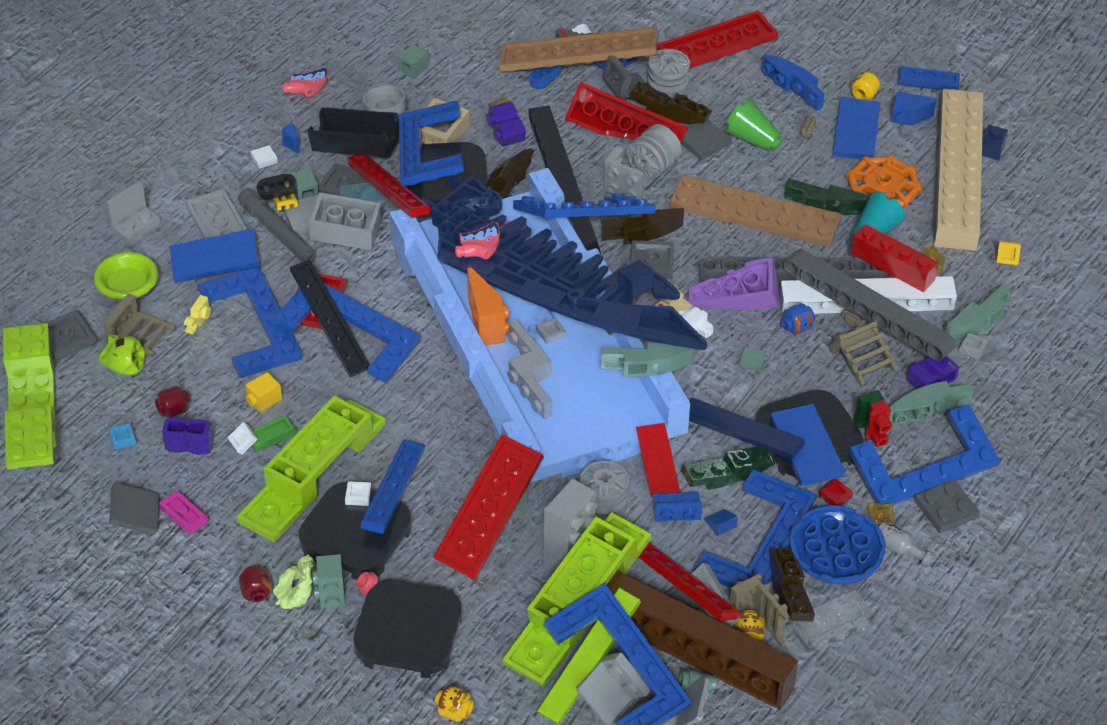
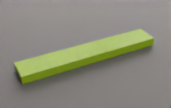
[538,588,641,725]

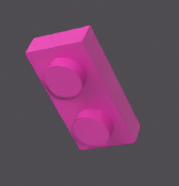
[159,491,208,535]

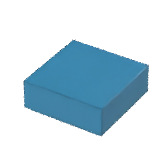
[108,423,137,450]

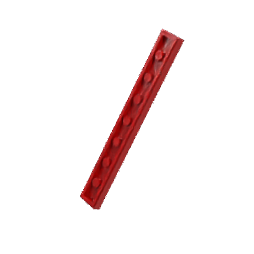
[347,155,430,218]

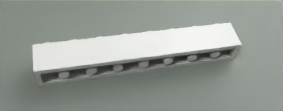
[779,276,957,314]

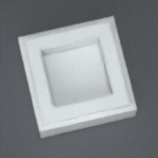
[250,145,278,169]
[227,422,258,455]
[345,481,371,506]

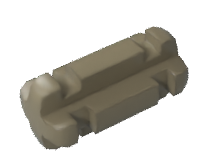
[800,115,817,138]
[841,308,866,328]

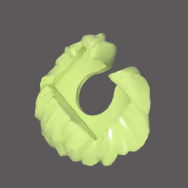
[273,555,315,609]

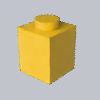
[245,372,282,413]

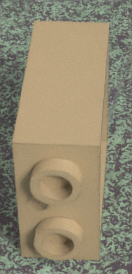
[421,98,470,144]

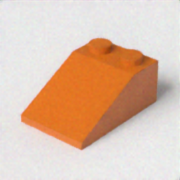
[467,268,509,345]

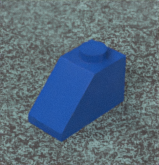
[891,92,937,125]

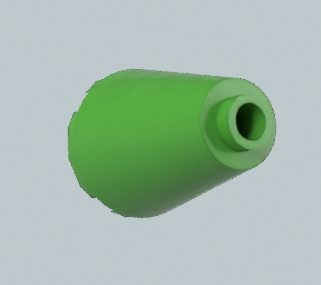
[724,98,782,151]

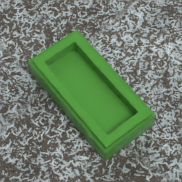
[252,415,297,453]

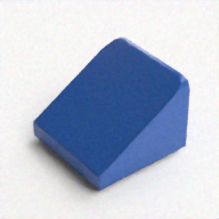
[281,123,300,154]
[705,509,738,536]

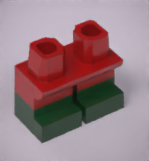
[854,390,892,447]

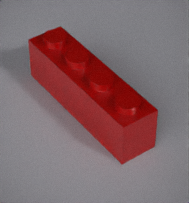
[851,224,939,293]

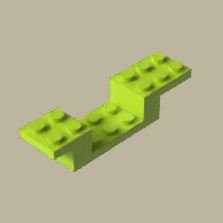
[3,323,57,470]
[236,395,386,543]
[502,512,652,688]

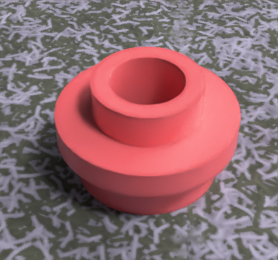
[356,572,378,596]

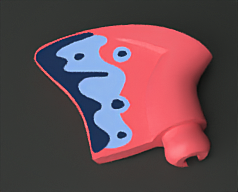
[283,68,329,97]
[455,222,500,260]

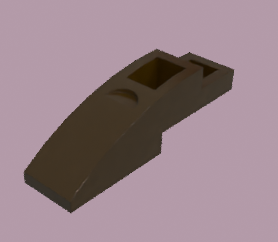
[630,82,712,124]
[486,148,534,199]
[601,208,684,245]
[769,547,815,622]

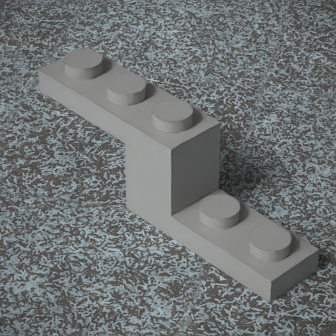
[507,319,552,420]

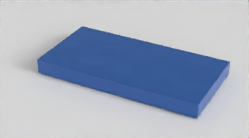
[833,97,881,159]
[169,228,259,283]
[770,404,845,486]

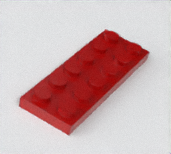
[657,10,778,68]
[433,434,544,581]

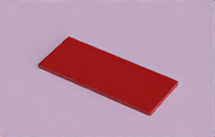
[636,423,680,497]

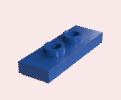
[899,66,960,90]

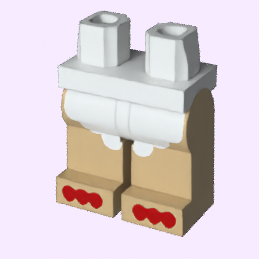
[654,290,713,338]

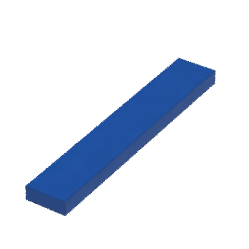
[361,439,425,534]

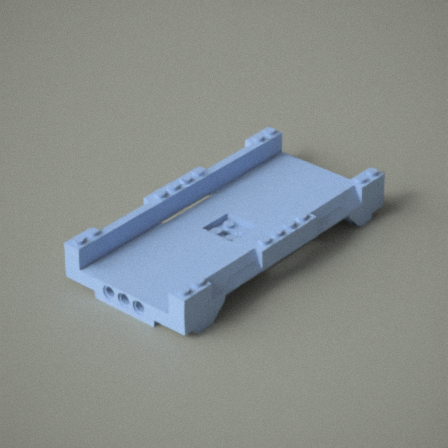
[390,168,690,483]

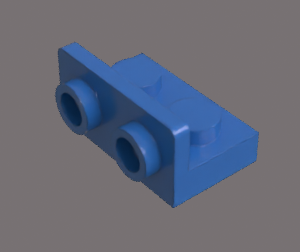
[652,492,702,522]

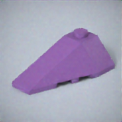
[689,257,779,310]

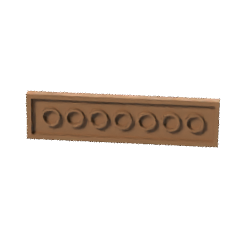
[499,26,659,72]
[670,175,842,248]

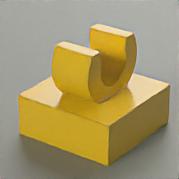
[996,240,1021,265]

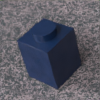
[982,124,1008,160]
[618,260,654,299]

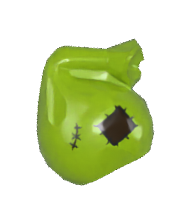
[98,334,145,376]

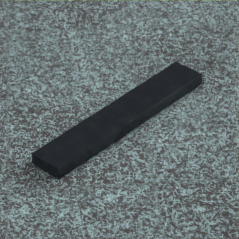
[290,259,370,378]

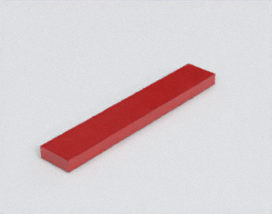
[638,542,740,621]

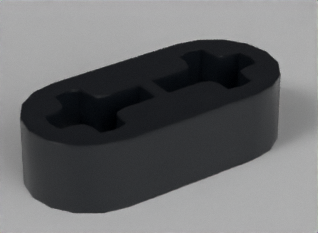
[257,174,297,199]

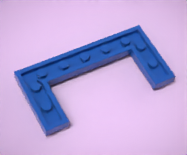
[399,100,464,186]
[513,193,656,218]
[197,266,302,378]
[274,283,421,384]
[848,404,1001,510]
[694,470,817,588]
[543,584,693,725]

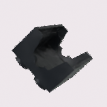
[307,107,399,157]

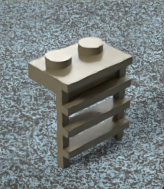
[104,294,175,357]
[829,321,898,386]
[730,573,789,647]

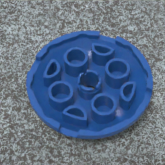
[790,505,886,585]

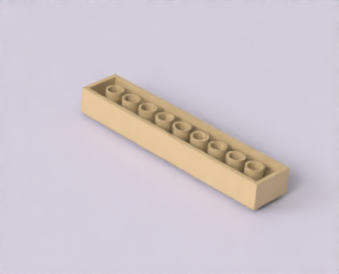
[934,89,983,251]

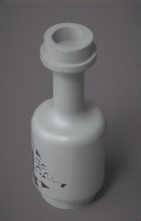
[879,522,936,567]

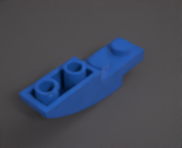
[761,54,825,111]

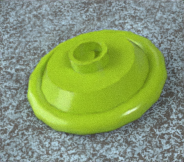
[93,252,158,300]

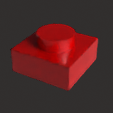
[819,479,853,506]

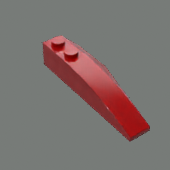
[565,82,688,144]

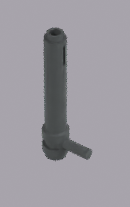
[238,186,316,262]

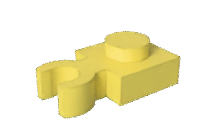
[184,295,211,334]

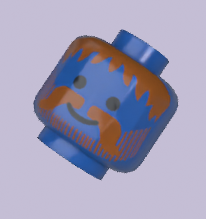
[781,303,815,335]

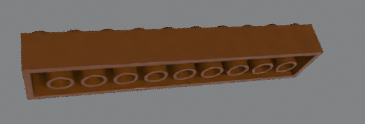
[606,570,798,710]

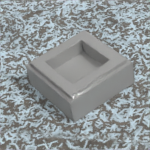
[536,317,566,344]
[959,333,989,359]

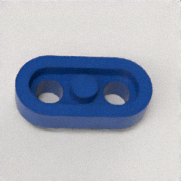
[529,65,562,89]

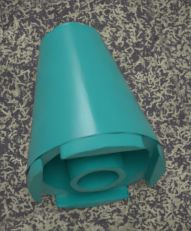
[851,191,906,243]

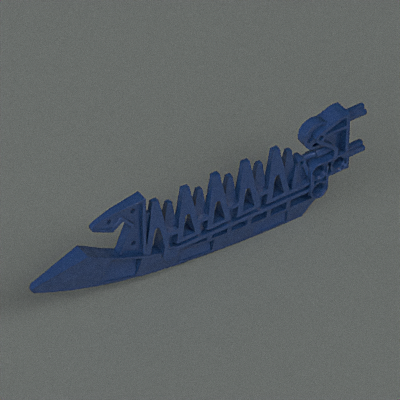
[421,175,707,350]

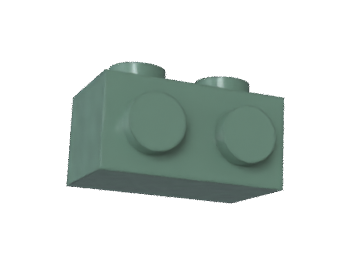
[313,554,345,609]

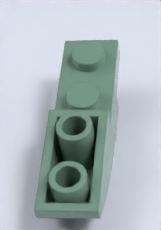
[944,283,1011,341]
[601,343,693,377]
[889,381,974,425]

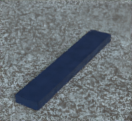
[689,398,805,460]

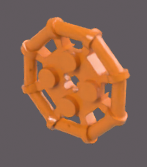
[846,154,923,209]

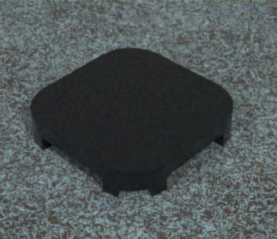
[405,142,488,204]
[756,390,863,477]
[299,482,411,580]
[354,580,462,678]

